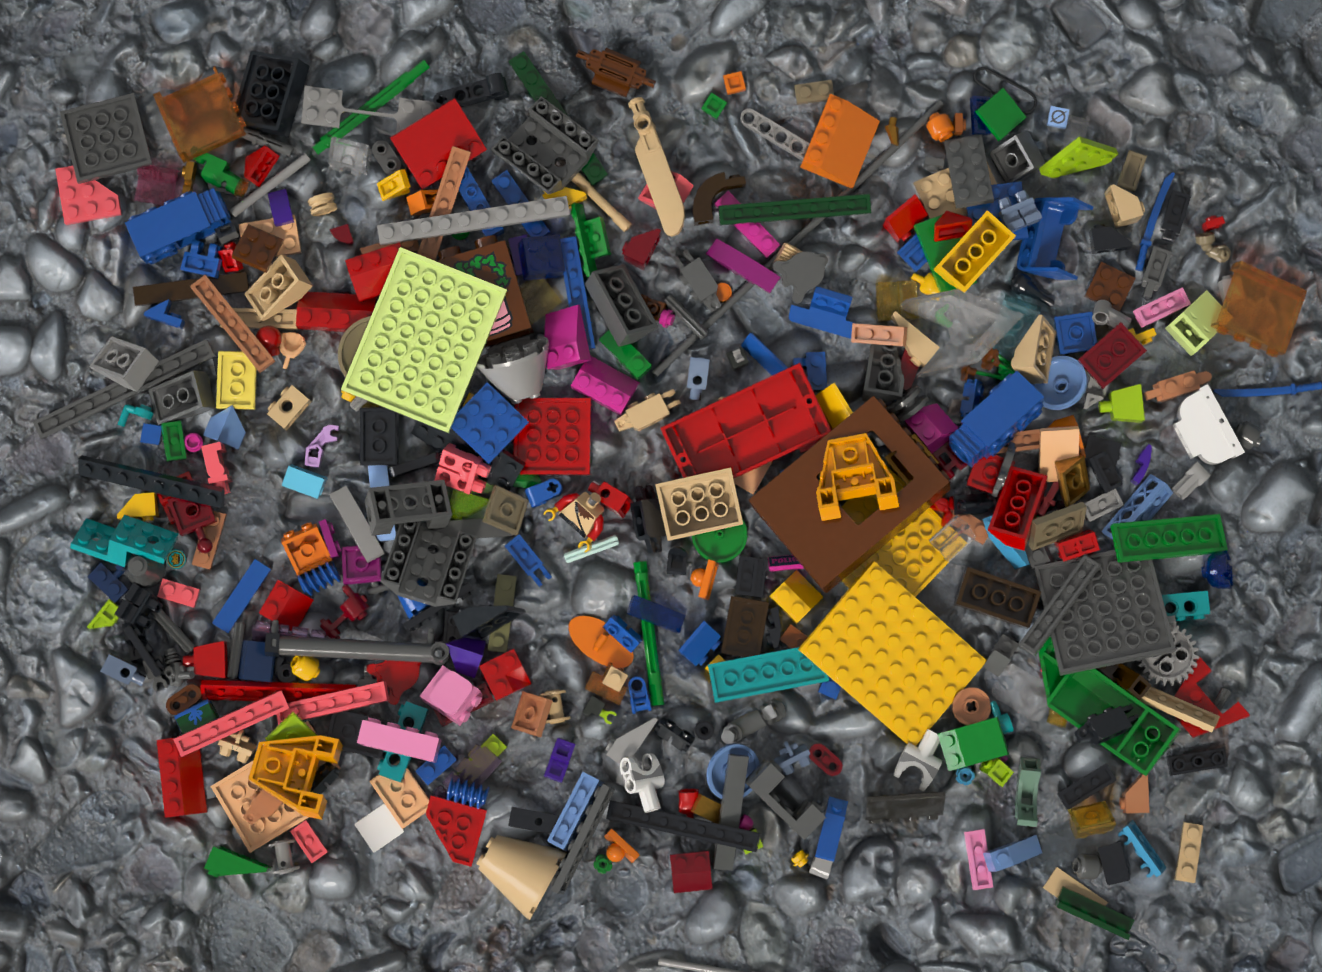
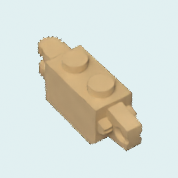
[614,389,681,432]

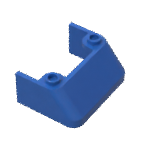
[1017,197,1094,280]

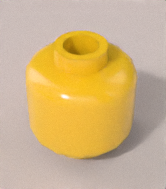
[290,656,320,681]

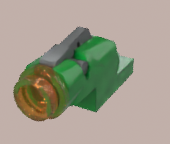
[190,146,249,197]

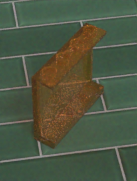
[153,67,246,163]
[1211,261,1307,357]

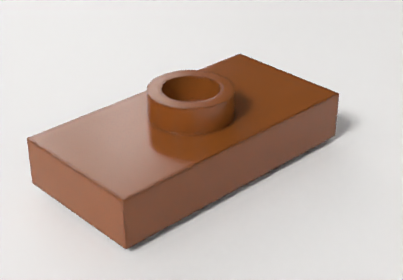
[780,624,808,649]

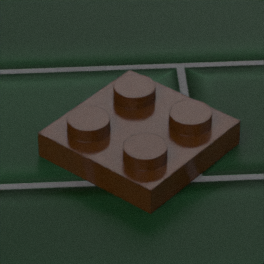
[232,224,283,273]
[1084,262,1136,312]

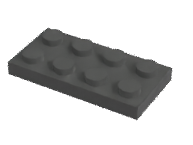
[944,134,994,209]

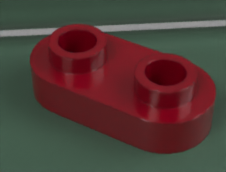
[809,744,843,776]

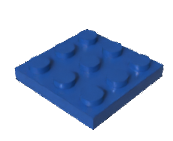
[966,182,1029,241]
[451,382,529,464]

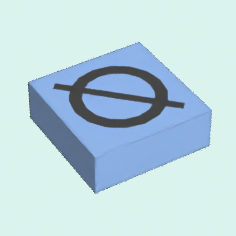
[1047,106,1070,129]

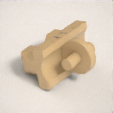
[218,729,257,763]

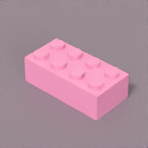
[357,717,442,763]

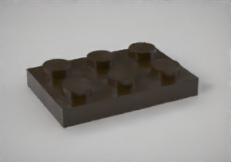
[721,596,769,657]

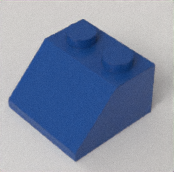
[678,621,721,666]

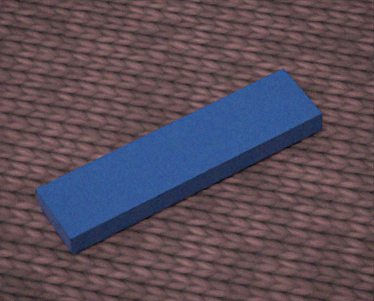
[212,559,272,634]

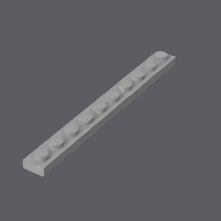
[377,196,570,245]

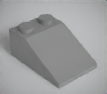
[89,336,159,392]

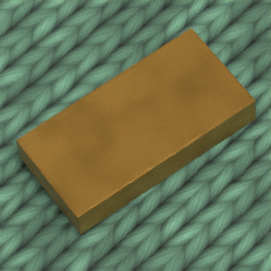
[691,794,721,824]

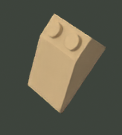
[244,254,313,321]
[1011,315,1056,384]

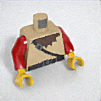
[543,492,604,552]

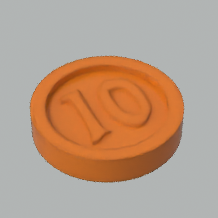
[716,283,732,302]

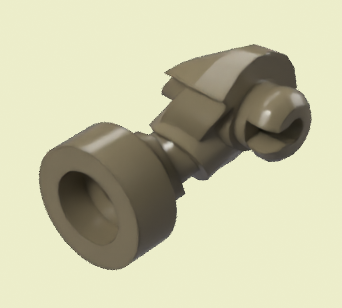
[1195,232,1230,263]

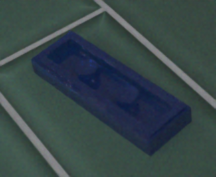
[627,595,686,634]

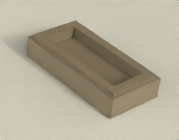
[1117,150,1147,192]

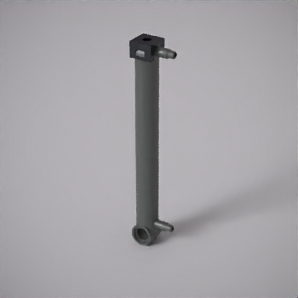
[265,620,449,665]

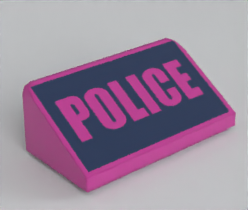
[768,555,804,572]

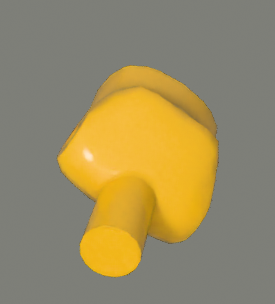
[911,272,941,300]

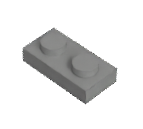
[1084,489,1124,522]

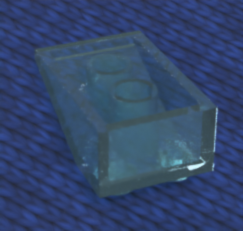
[985,294,1042,361]

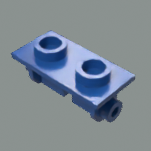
[960,379,984,418]
[603,615,643,653]

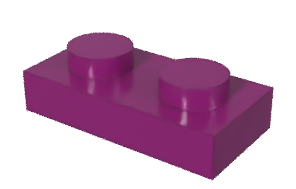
[319,519,342,559]

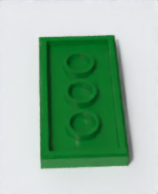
[914,214,977,297]

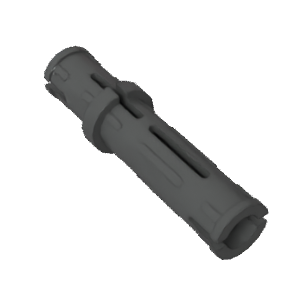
[237,125,294,157]

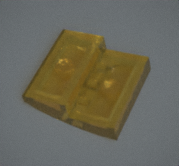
[876,281,919,321]

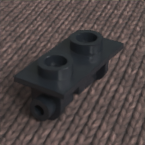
[954,493,994,515]
[654,717,695,752]
[310,762,341,794]

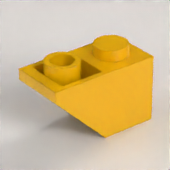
[117,493,159,522]

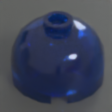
[1201,550,1233,589]

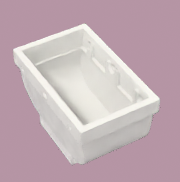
[1173,384,1245,465]

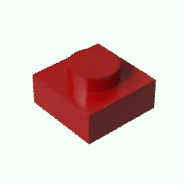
[1201,215,1225,232]

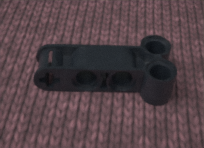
[433,73,510,108]

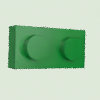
[161,421,187,462]

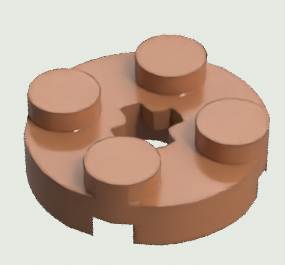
[952,688,991,725]

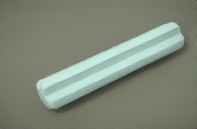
[564,535,619,563]

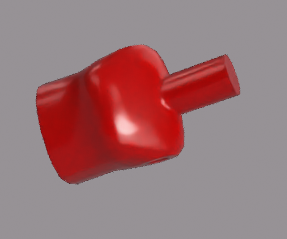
[679,788,699,818]

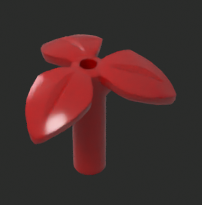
[930,496,954,527]

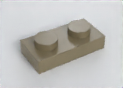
[794,80,834,105]

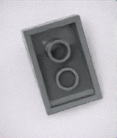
[148,371,216,426]

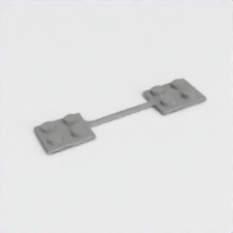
[301,86,436,133]

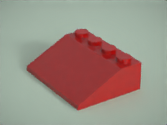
[390,98,487,190]

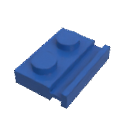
[897,234,927,272]

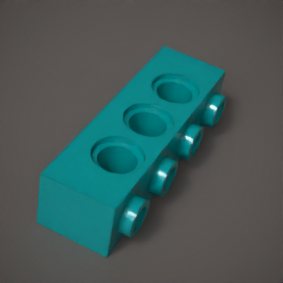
[1162,591,1210,621]
[377,701,429,783]

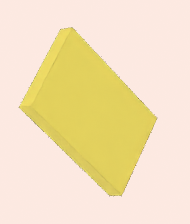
[216,351,257,410]

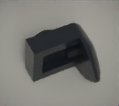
[667,546,688,575]

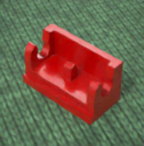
[1054,529,1100,562]

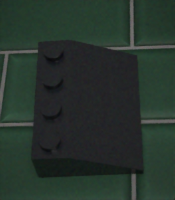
[230,50,310,138]

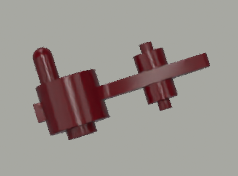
[317,585,370,639]

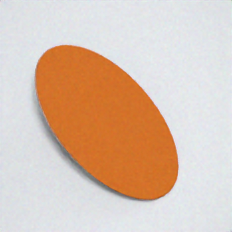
[568,616,633,668]

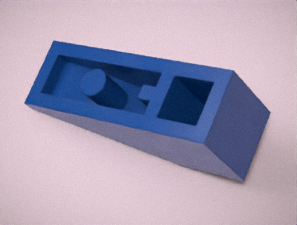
[815,796,848,862]

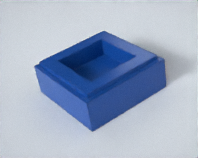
[140,423,162,446]

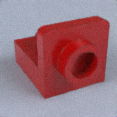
[218,241,243,272]

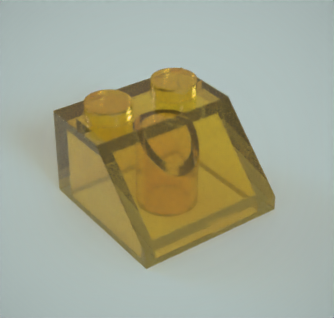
[1067,801,1116,839]

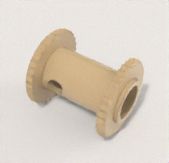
[539,689,570,724]

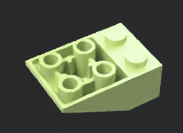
[1165,290,1233,356]

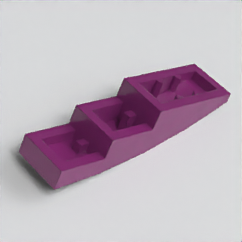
[706,238,781,294]

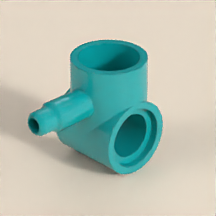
[987,701,1013,735]

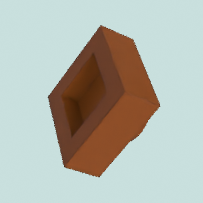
[953,113,966,136]

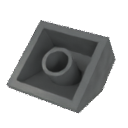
[989,131,1046,183]

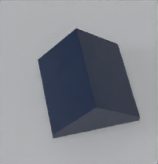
[238,640,275,682]

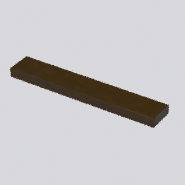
[133,272,249,307]

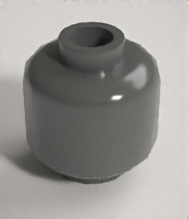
[1234,421,1263,450]
[1072,854,1103,880]

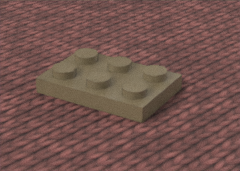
[1029,502,1087,551]

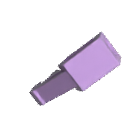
[305,425,339,469]

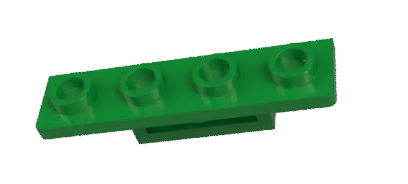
[571,203,611,277]

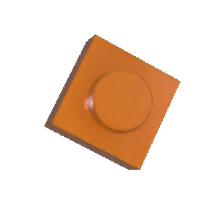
[723,71,746,95]

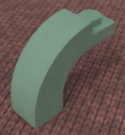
[1015,757,1041,827]

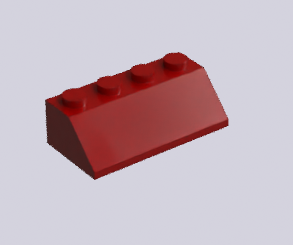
[296,292,377,332]
[988,466,1048,551]
[157,738,207,818]

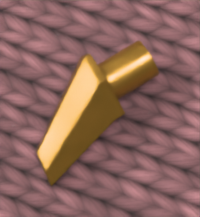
[885,117,899,146]

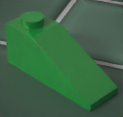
[599,330,652,381]

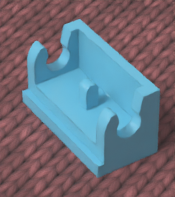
[282,464,328,499]

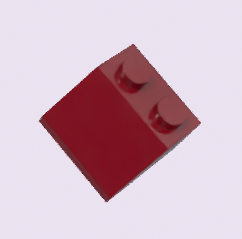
[622,229,661,270]
[670,850,712,893]

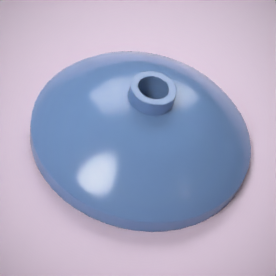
[1032,356,1088,410]
[707,743,760,799]

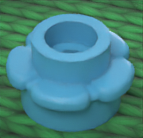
[956,766,975,785]

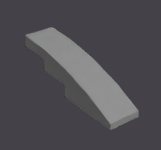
[329,486,384,563]

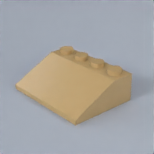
[655,468,743,541]

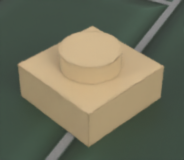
[602,666,628,692]

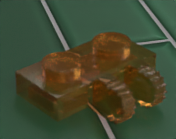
[585,662,628,705]

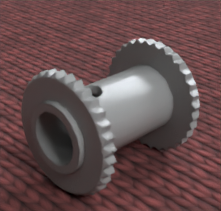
[268,839,300,875]

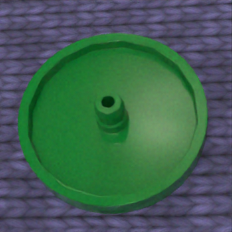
[692,519,747,563]

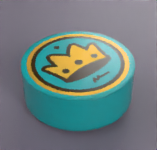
[166,550,187,569]

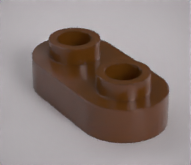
[166,684,202,715]

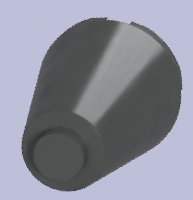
[126,554,165,588]

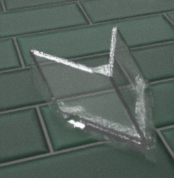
[900,289,1025,379]

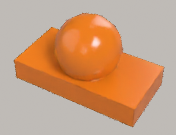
[690,559,719,600]
[604,829,640,863]

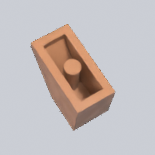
[1119,774,1150,813]

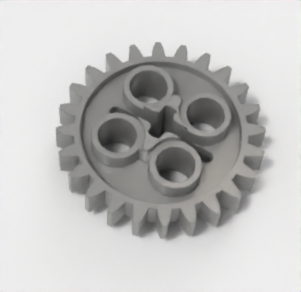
[1136,625,1199,686]

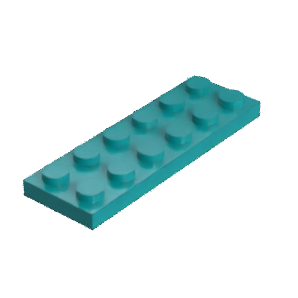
[708,647,829,703]

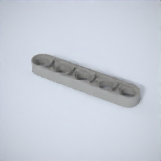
[740,109,810,161]

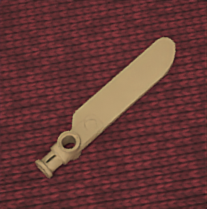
[628,97,685,237]

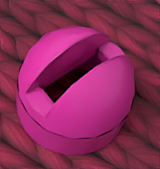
[739,814,753,830]

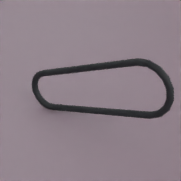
[974,67,1037,114]

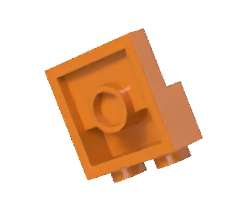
[281,522,333,576]

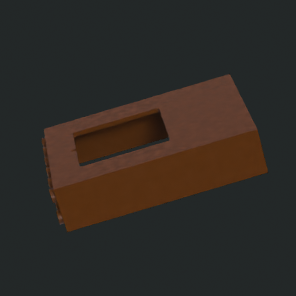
[749,396,951,593]

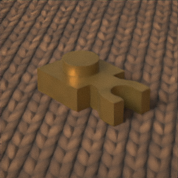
[182,161,197,193]

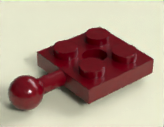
[168,497,217,554]

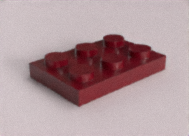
[1077,322,1147,389]

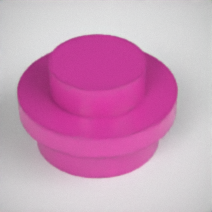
[659,309,675,328]
[184,433,203,452]

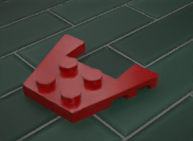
[1174,657,1250,738]

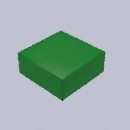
[701,93,727,120]

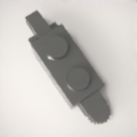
[673,249,721,313]

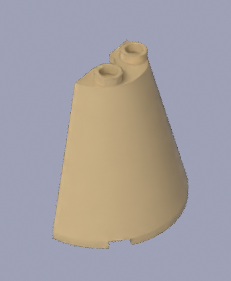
[477,835,567,920]

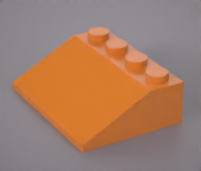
[800,94,880,189]

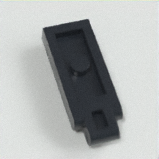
[1160,190,1191,243]

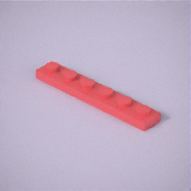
[276,681,389,725]
[173,690,289,757]

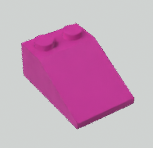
[544,305,591,370]

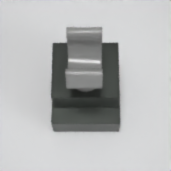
[726,346,749,372]

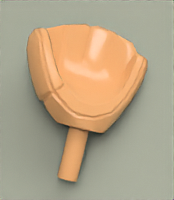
[279,332,306,369]

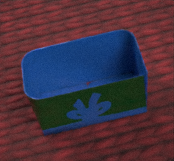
[174,699,220,735]

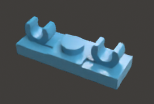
[1118,820,1167,877]

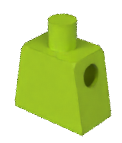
[1098,384,1145,423]

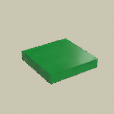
[975,88,1026,141]

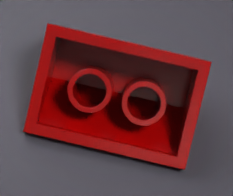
[345,242,402,302]

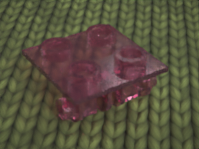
[134,165,179,205]

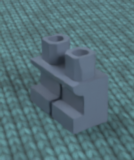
[998,190,1043,233]

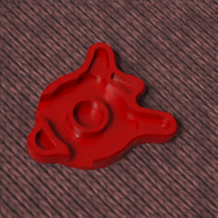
[366,660,422,705]

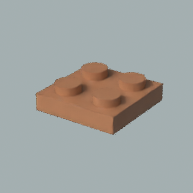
[511,691,553,738]

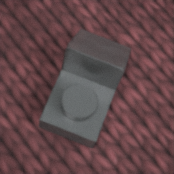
[982,634,1019,677]

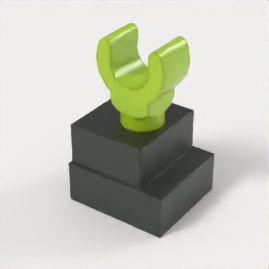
[582,696,617,724]

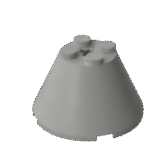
[476,336,549,404]

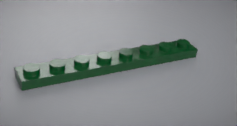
[508,51,608,186]
[718,194,871,226]

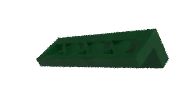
[1055,886,1134,940]

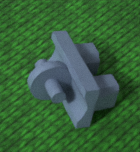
[774,741,811,776]

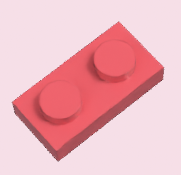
[157,579,200,608]
[290,820,328,863]

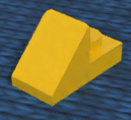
[377,169,411,201]

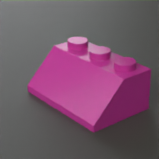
[571,355,640,416]

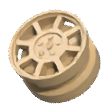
[308,193,337,216]

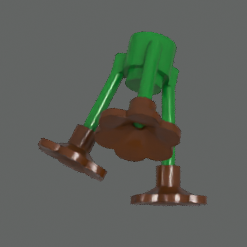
[961,333,1016,381]

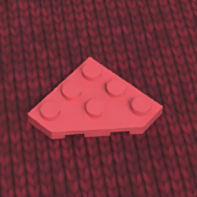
[55,166,122,225]

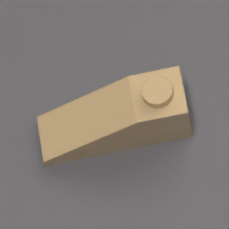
[891,311,940,367]

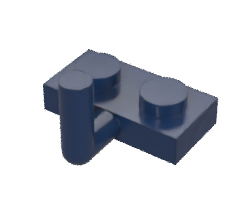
[87,563,129,603]

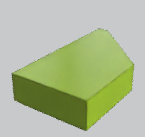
[87,599,119,629]

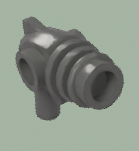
[164,648,195,687]

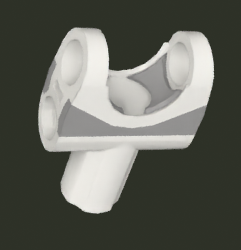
[894,729,943,792]
[620,753,665,813]

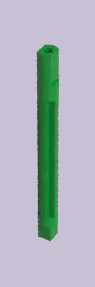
[311,60,430,155]
[633,561,665,706]

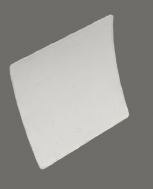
[355,804,404,852]

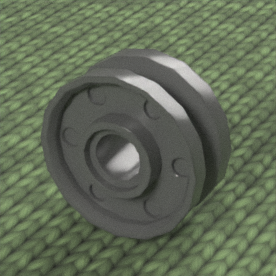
[887,385,929,423]

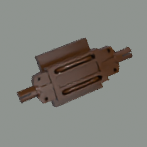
[576,48,656,98]

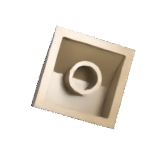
[1104,184,1145,229]

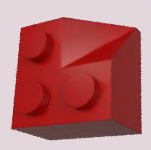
[479,649,532,701]

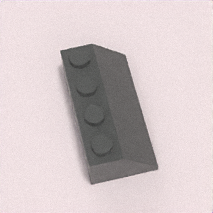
[585,264,658,347]

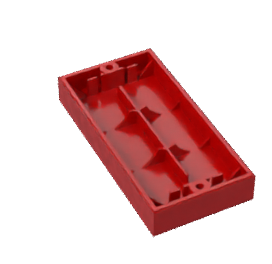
[660,363,832,479]

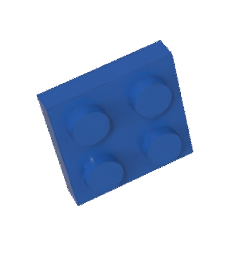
[1054,312,1097,355]

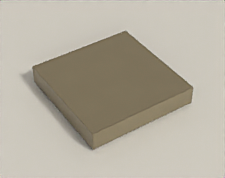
[482,485,529,536]

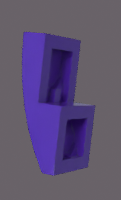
[268,189,294,227]
[1130,444,1152,485]
[544,738,576,783]

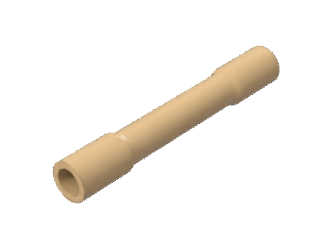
[571,173,632,232]

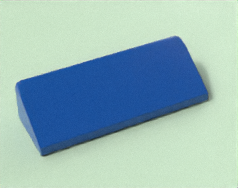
[741,333,788,375]

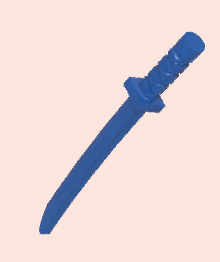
[1135,172,1175,271]
[1213,382,1322,397]

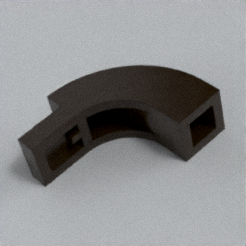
[693,172,746,226]
[1096,663,1151,700]

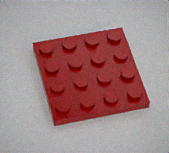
[514,398,591,475]

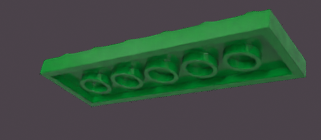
[1110,514,1228,563]

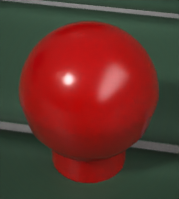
[255,325,282,356]

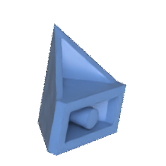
[203,405,246,450]

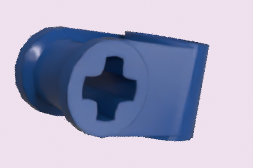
[524,479,563,508]
[628,676,652,714]

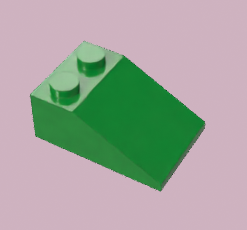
[938,717,1009,771]
[204,845,272,877]

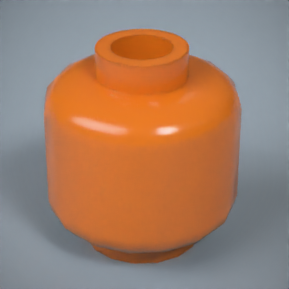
[926,112,954,142]

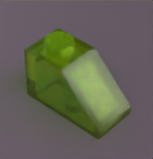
[450,489,489,520]

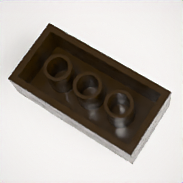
[954,567,1041,629]

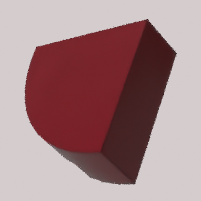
[330,224,354,244]

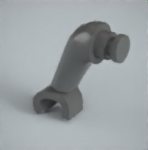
[721,698,786,744]

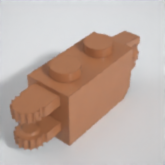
[1144,370,1212,402]
[243,790,283,825]

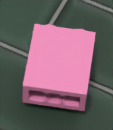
[420,665,483,726]

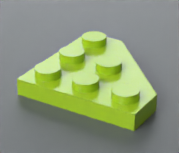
[1039,136,1118,178]

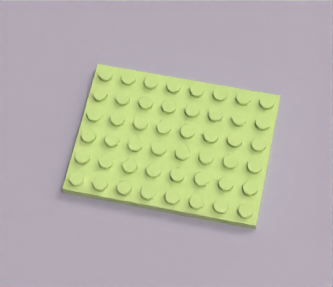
[341,247,507,433]

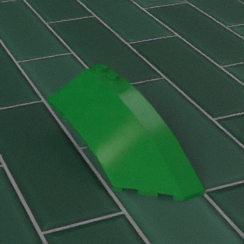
[1039,637,1181,776]

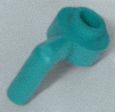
[117,404,154,427]

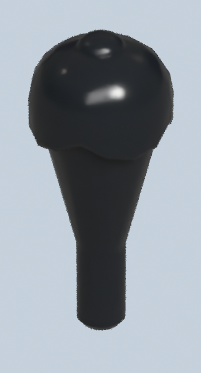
[1011,273,1055,307]

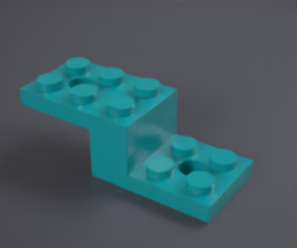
[70,515,179,567]

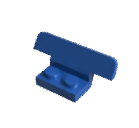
[789,286,857,339]

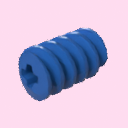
[297,562,341,596]
[447,776,490,809]

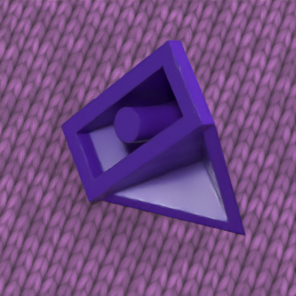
[446,637,486,678]

